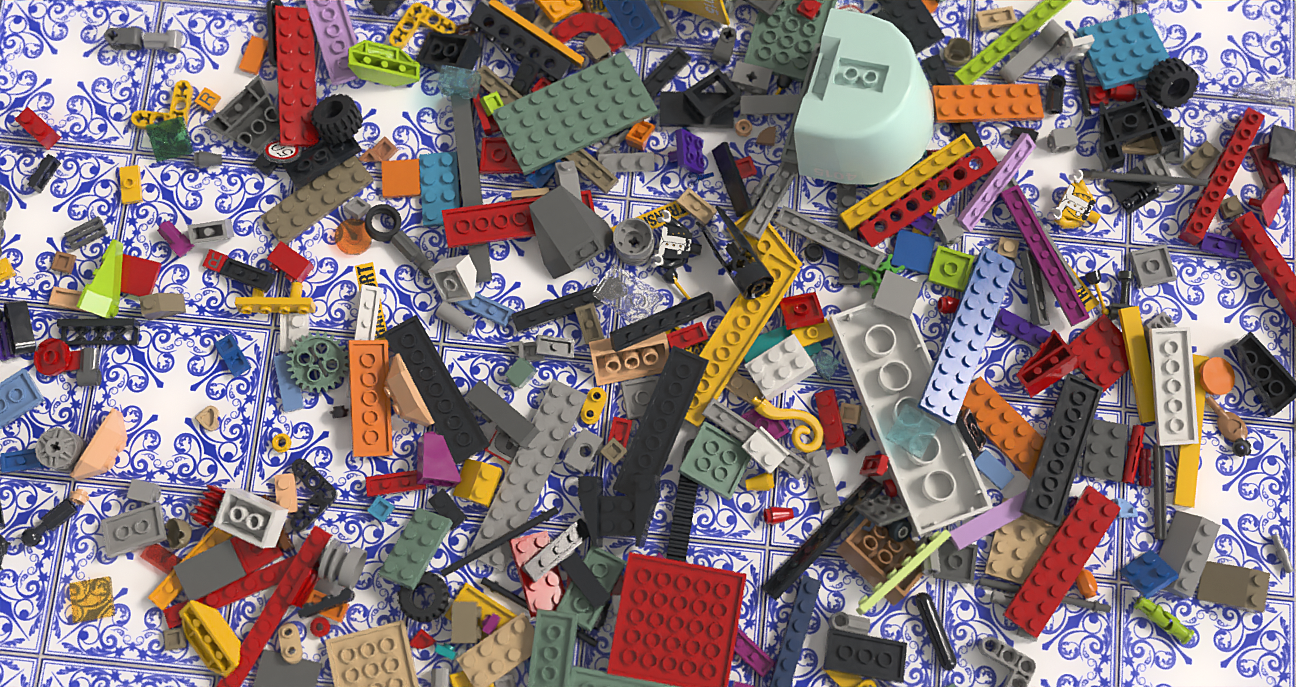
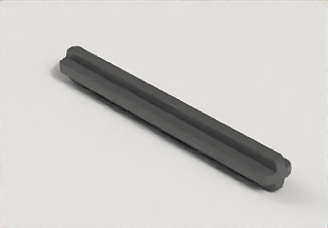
[1153,443,1167,540]

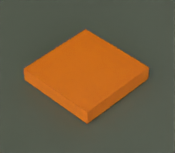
[381,159,421,199]

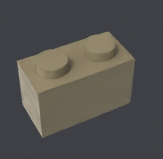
[451,602,482,644]

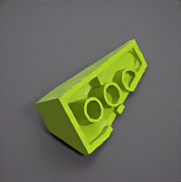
[76,239,123,318]

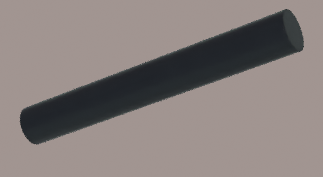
[1074,63,1092,117]

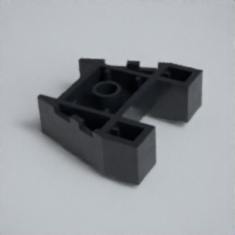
[1098,89,1181,172]
[578,475,660,547]

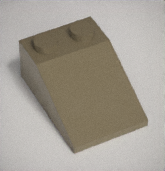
[1196,561,1270,614]

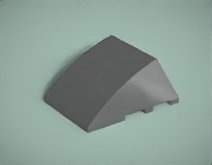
[204,74,279,153]

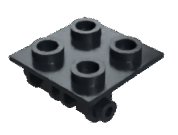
[1107,166,1159,215]

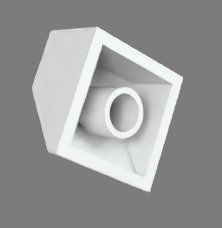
[428,255,477,303]

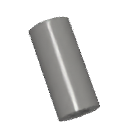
[435,301,477,336]

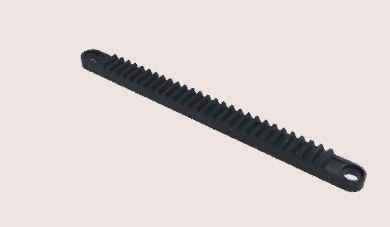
[666,439,698,562]

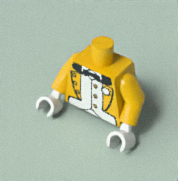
[1048,169,1101,229]

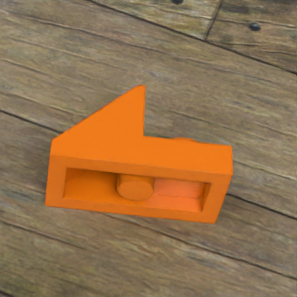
[625,120,656,152]

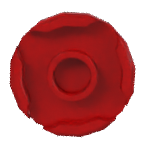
[34,338,70,377]

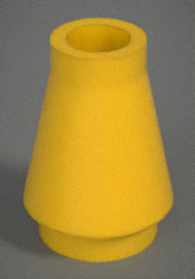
[745,472,775,491]

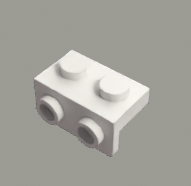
[1057,30,1094,62]

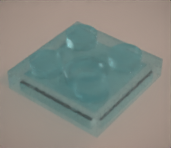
[885,404,940,459]

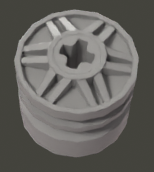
[613,218,655,266]
[35,427,88,473]
[318,539,367,590]

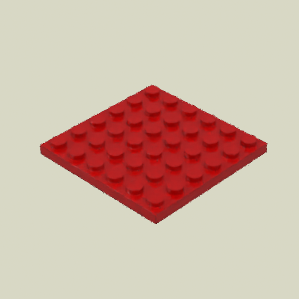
[607,552,747,687]

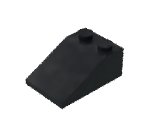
[415,31,483,79]

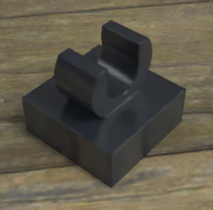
[845,427,870,454]

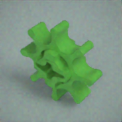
[859,254,905,299]

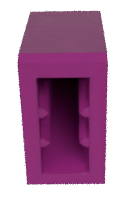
[417,432,461,488]

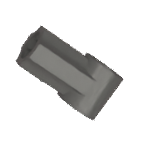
[76,348,102,387]

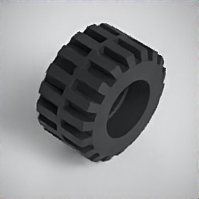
[1145,57,1199,109]
[310,94,363,143]
[397,571,450,622]

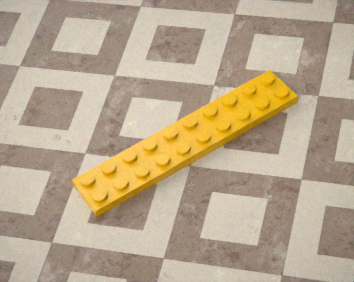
[685,249,801,428]

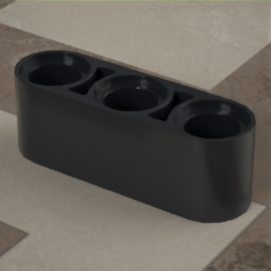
[3,300,36,355]

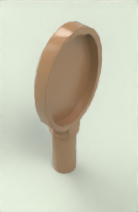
[1205,395,1248,442]

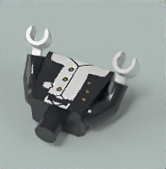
[651,210,702,270]

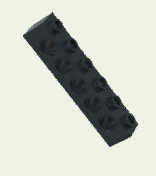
[468,1,572,84]

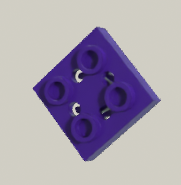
[668,128,705,175]

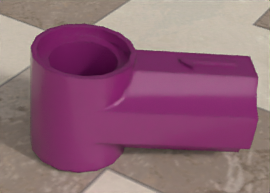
[157,220,195,258]

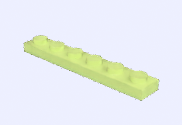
[855,529,951,616]

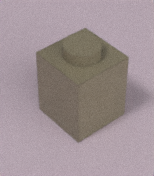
[583,33,611,64]

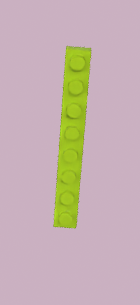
[953,0,1072,85]

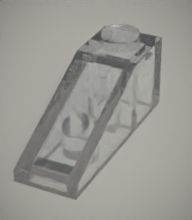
[1232,76,1296,107]

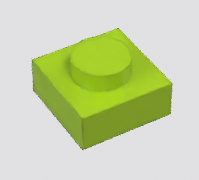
[480,91,504,116]

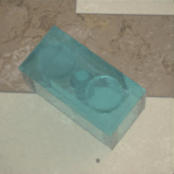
[437,65,482,100]

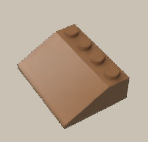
[835,518,924,606]

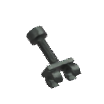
[1108,271,1135,320]

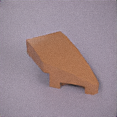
[359,136,399,163]

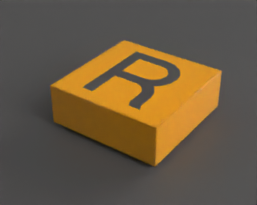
[194,87,222,113]

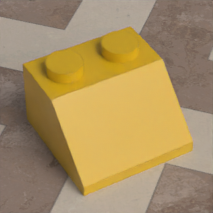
[453,459,503,508]

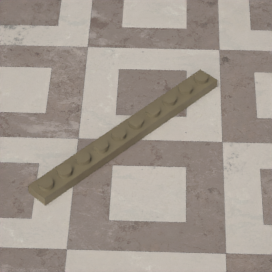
[472,64,619,194]

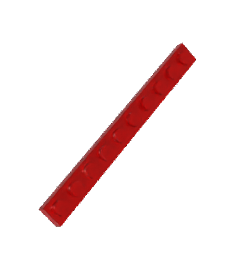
[216,525,333,687]

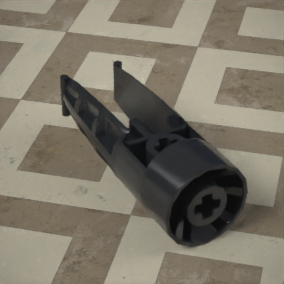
[696,205,774,300]

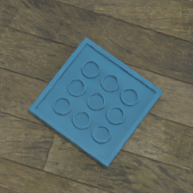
[1076,11,1170,90]

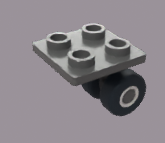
[855,495,912,542]

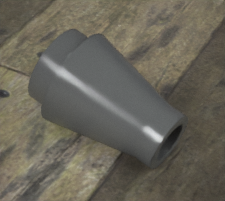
[194,150,222,169]

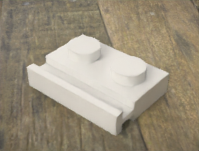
[280,313,310,353]
[741,426,790,475]

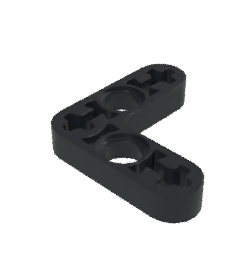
[290,458,338,532]

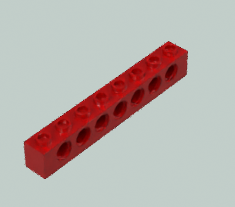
[1178,107,1265,246]
[857,146,998,248]

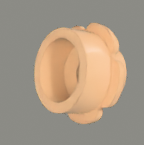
[735,119,753,137]
[70,488,89,505]

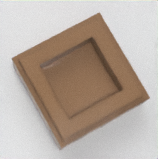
[51,251,77,274]

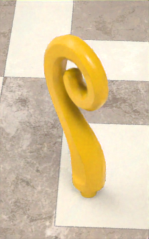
[751,396,824,453]

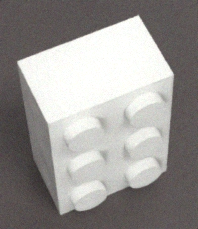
[745,334,817,401]
[213,488,289,548]

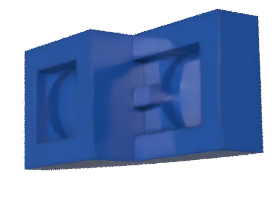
[214,333,252,378]

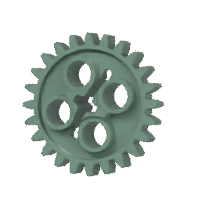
[286,331,349,394]

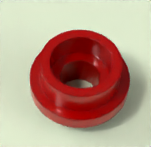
[310,617,331,637]

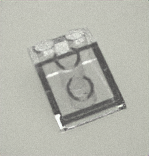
[592,263,665,323]

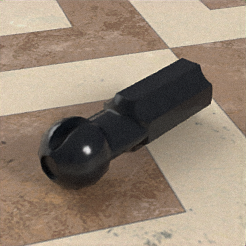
[21,498,78,547]

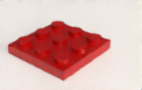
[1068,314,1129,393]

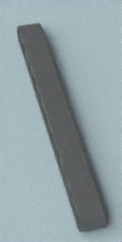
[450,88,492,283]

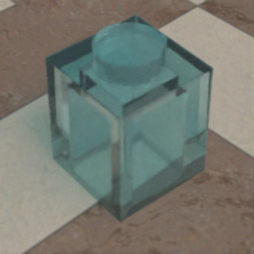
[811,350,840,382]

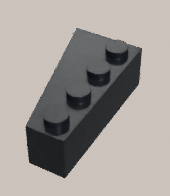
[1230,331,1296,417]

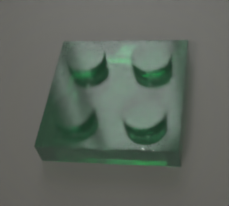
[146,116,194,162]

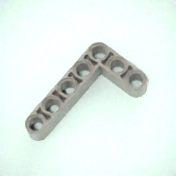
[978,637,1036,687]

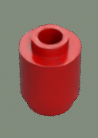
[1108,84,1137,102]

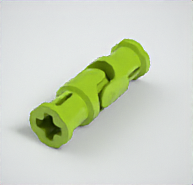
[1133,595,1194,645]

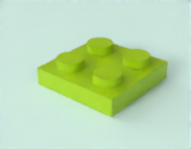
[927,245,975,293]

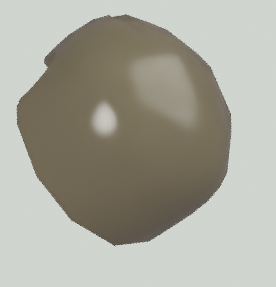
[943,37,972,67]
[165,518,192,550]

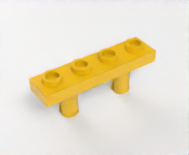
[235,282,316,315]

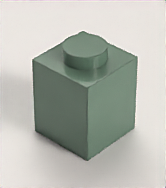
[504,357,538,388]

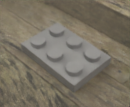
[101,502,167,558]

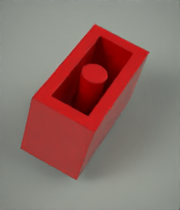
[14,106,62,150]
[266,241,314,283]

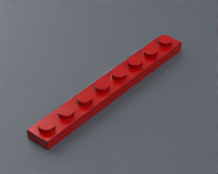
[163,554,320,629]

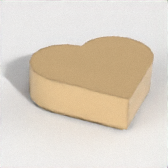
[195,405,220,432]

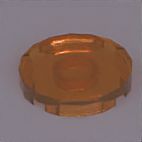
[334,218,372,256]

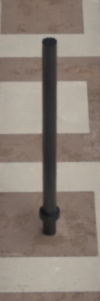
[440,506,559,577]
[480,577,598,648]

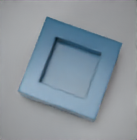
[367,495,395,523]

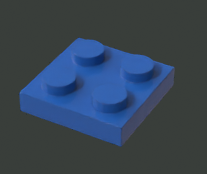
[1119,549,1179,600]

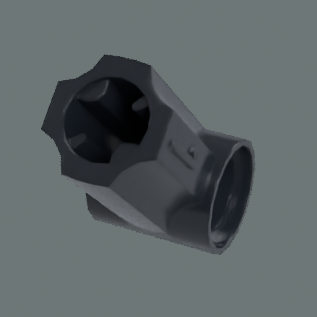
[1045,75,1066,115]

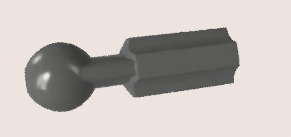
[391,230,436,278]

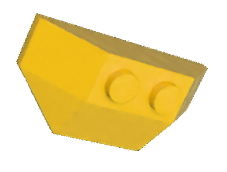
[179,600,241,677]

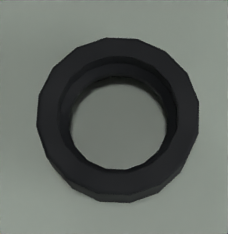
[364,204,402,242]

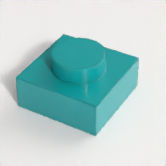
[434,642,458,661]

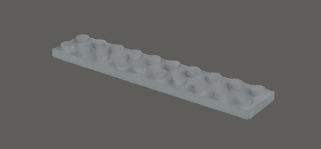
[467,379,587,572]

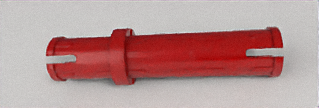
[1122,425,1146,484]

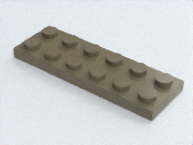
[260,156,375,245]

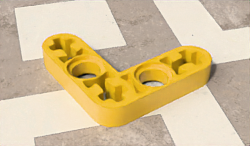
[389,2,456,49]
[131,80,193,133]

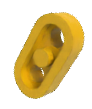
[580,387,607,425]

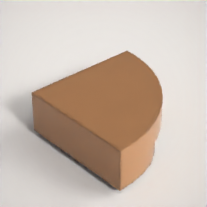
[756,126,776,146]

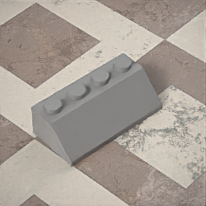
[1158,510,1221,599]

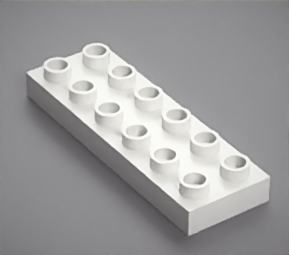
[828,301,993,538]

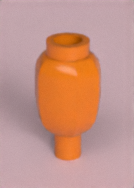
[1075,567,1098,599]

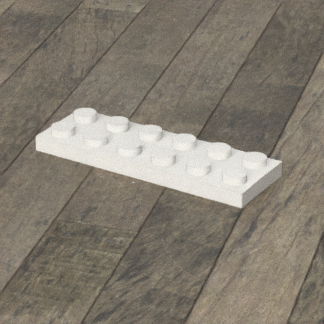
[1149,327,1199,446]

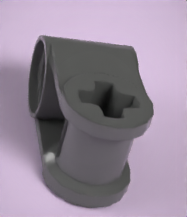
[104,27,143,51]
[711,27,737,65]

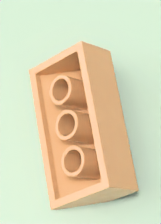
[589,332,670,386]

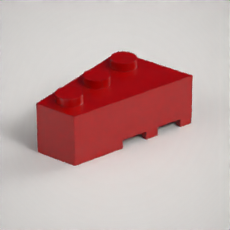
[1016,329,1080,398]

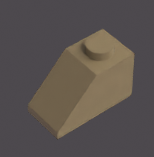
[139,293,187,321]

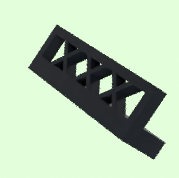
[57,318,140,346]

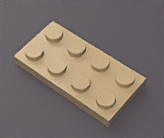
[456,612,535,687]

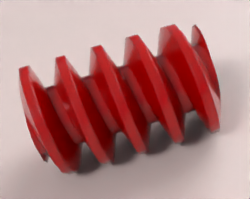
[189,484,226,528]

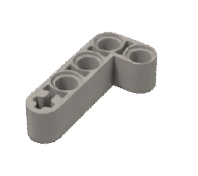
[998,19,1066,84]

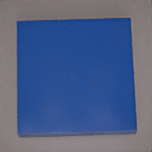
[891,230,936,275]

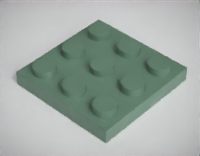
[678,421,751,501]

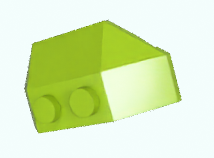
[348,40,420,87]

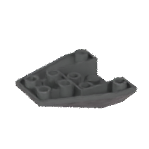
[528,185,613,279]

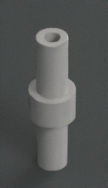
[597,129,629,154]
[750,175,770,208]
[1271,533,1294,574]

